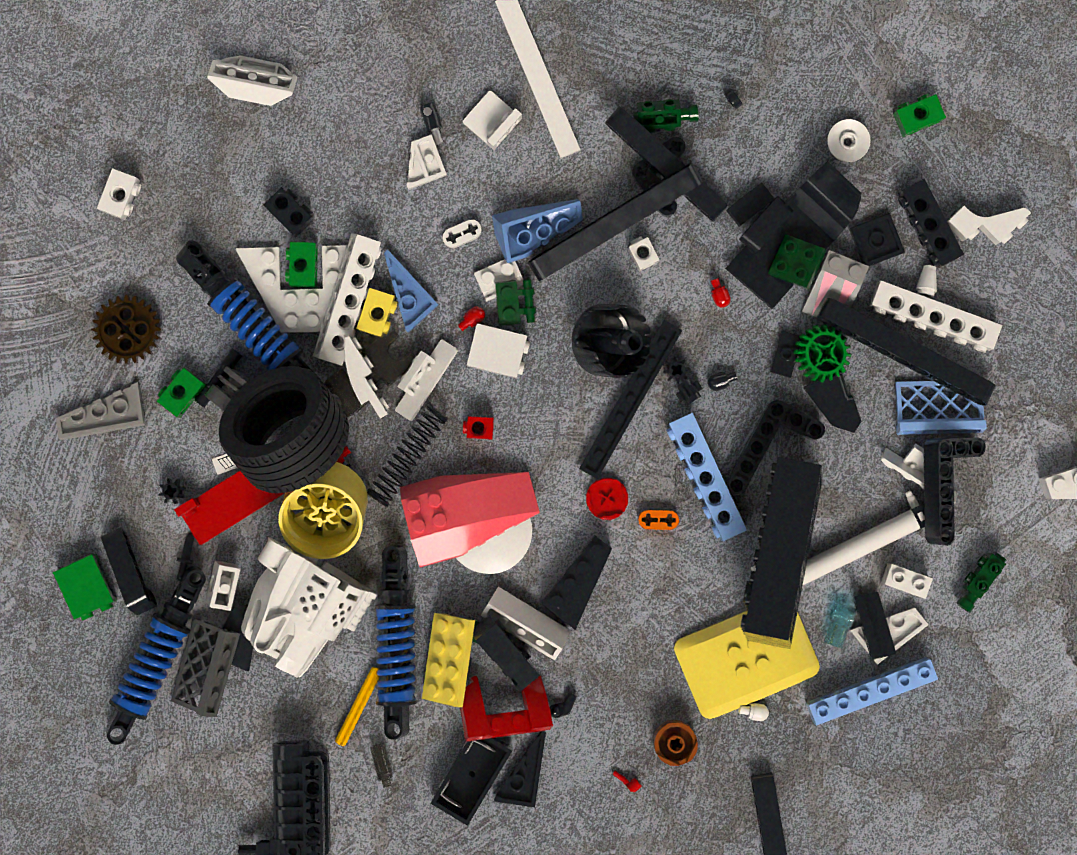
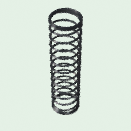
[367,404,448,507]

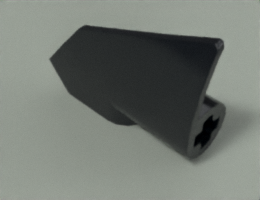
[803,374,862,433]
[223,604,254,671]

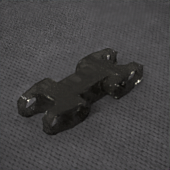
[324,330,416,417]

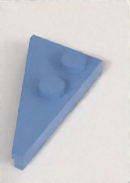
[384,249,439,333]

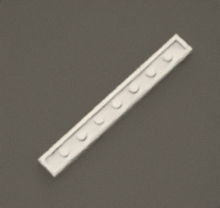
[495,0,580,159]

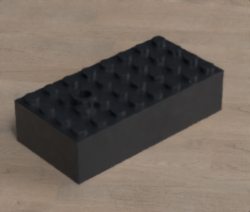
[740,457,823,649]

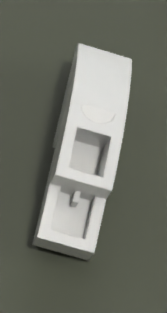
[344,336,389,419]

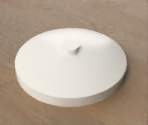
[456,518,532,574]

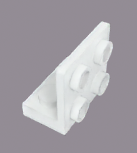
[463,91,522,150]

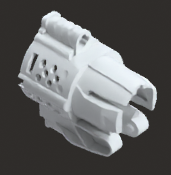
[241,537,377,678]

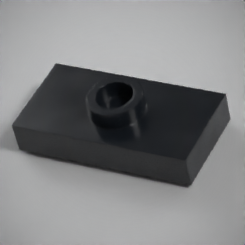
[770,331,802,378]

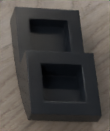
[726,182,775,227]

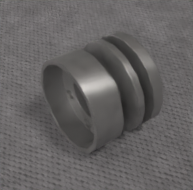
[205,366,251,411]

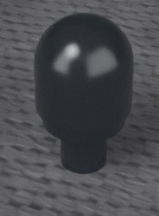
[707,372,738,391]

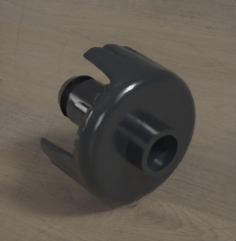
[572,304,651,378]

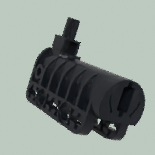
[238,740,331,855]

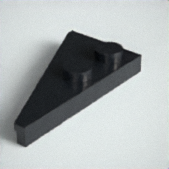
[494,731,546,808]

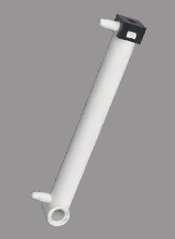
[751,491,925,585]

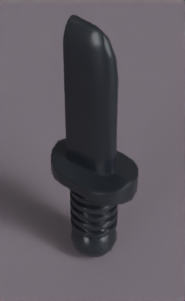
[176,533,195,581]

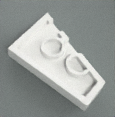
[850,608,928,664]

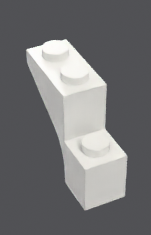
[947,206,1031,245]

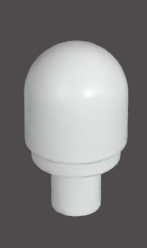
[738,703,769,721]

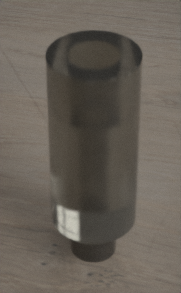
[370,743,393,788]

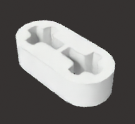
[443,220,482,248]

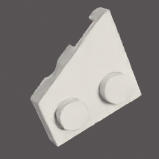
[407,135,447,190]

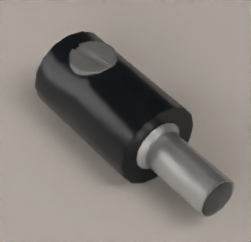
[419,102,443,145]

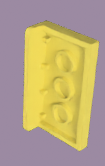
[422,613,475,707]

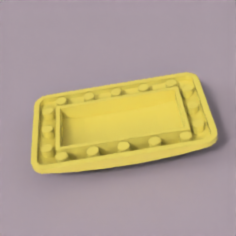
[674,611,820,719]

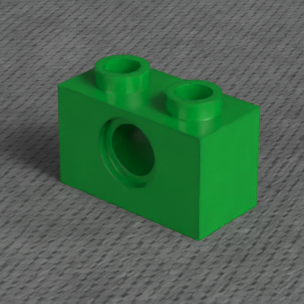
[893,93,946,137]
[285,242,318,288]
[157,368,206,418]

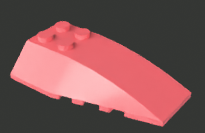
[400,472,540,567]

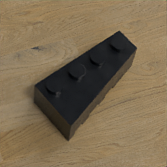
[541,535,612,630]

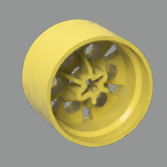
[279,462,368,559]

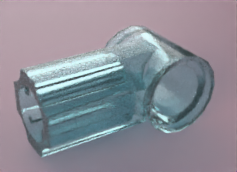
[824,602,856,649]

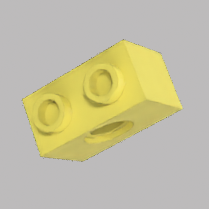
[356,288,398,338]

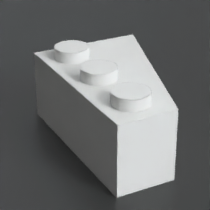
[1039,466,1077,499]

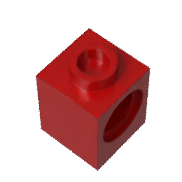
[463,416,494,440]

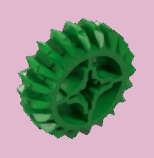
[793,324,852,382]

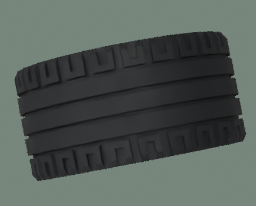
[218,366,349,493]

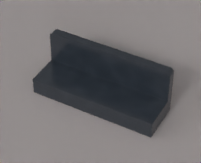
[853,592,896,661]

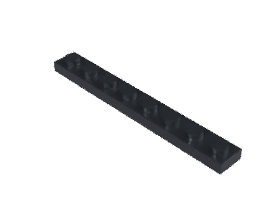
[579,320,683,480]

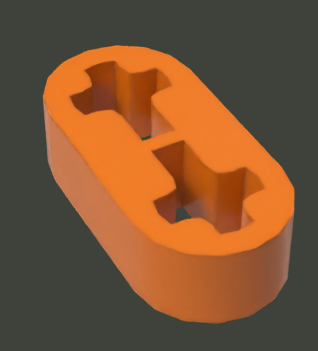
[638,510,679,530]

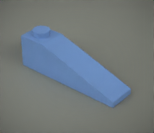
[492,199,583,263]

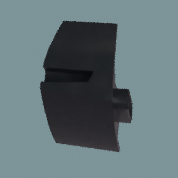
[725,161,862,309]

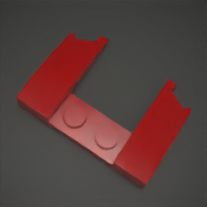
[460,676,553,742]

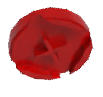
[586,478,628,520]

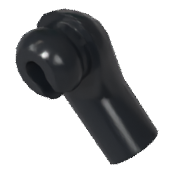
[550,692,577,718]

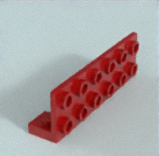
[174,471,285,545]

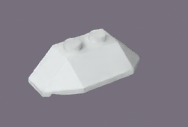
[207,55,297,106]

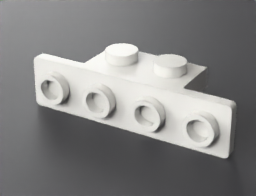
[395,340,458,421]
[880,443,958,504]

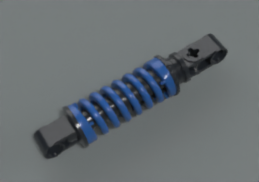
[176,240,315,373]
[375,545,417,740]
[106,566,206,745]

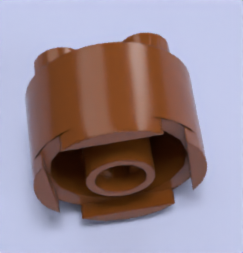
[653,720,698,766]

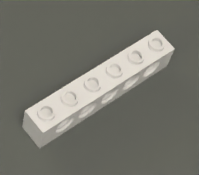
[313,233,381,366]
[869,281,1002,353]

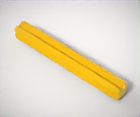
[335,666,380,746]

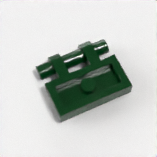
[495,279,537,326]

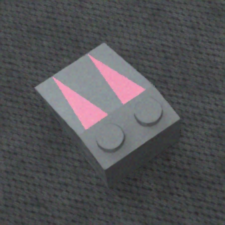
[802,250,869,318]

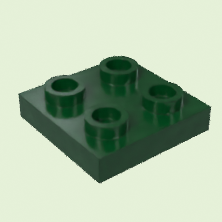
[768,234,826,290]

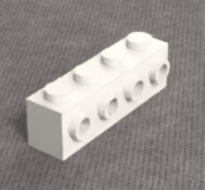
[481,587,572,660]

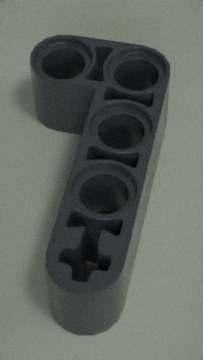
[101,527,157,616]

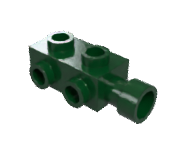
[633,99,699,133]
[956,552,1007,613]

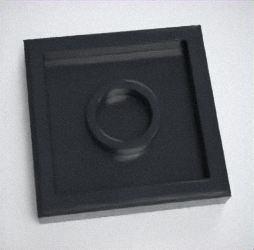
[849,213,905,267]

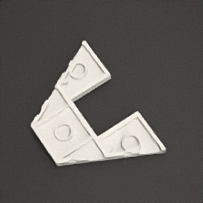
[236,245,362,333]

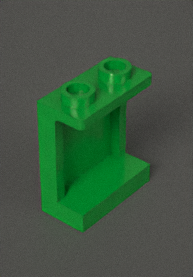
[53,554,117,621]

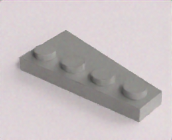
[56,382,145,440]

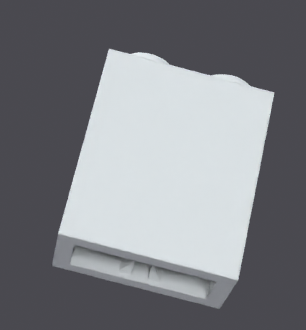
[467,324,530,379]

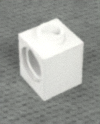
[628,236,659,272]

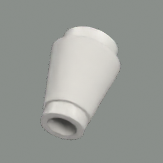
[916,265,937,298]

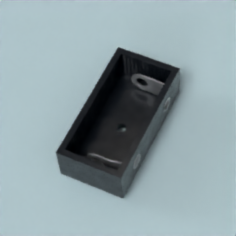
[430,737,513,826]

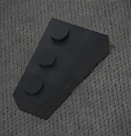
[473,615,540,692]

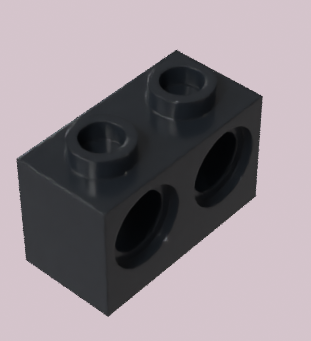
[263,187,313,238]

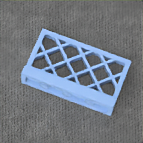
[895,381,987,435]

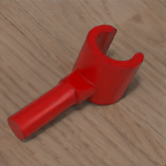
[612,770,642,792]

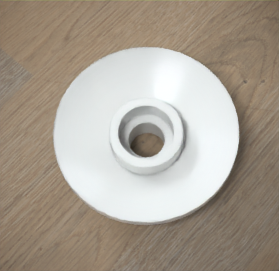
[827,119,870,162]

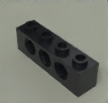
[898,179,964,269]

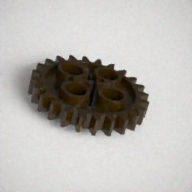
[91,295,163,365]

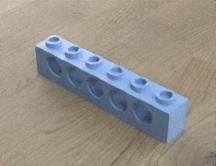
[666,413,747,541]
[805,657,938,726]

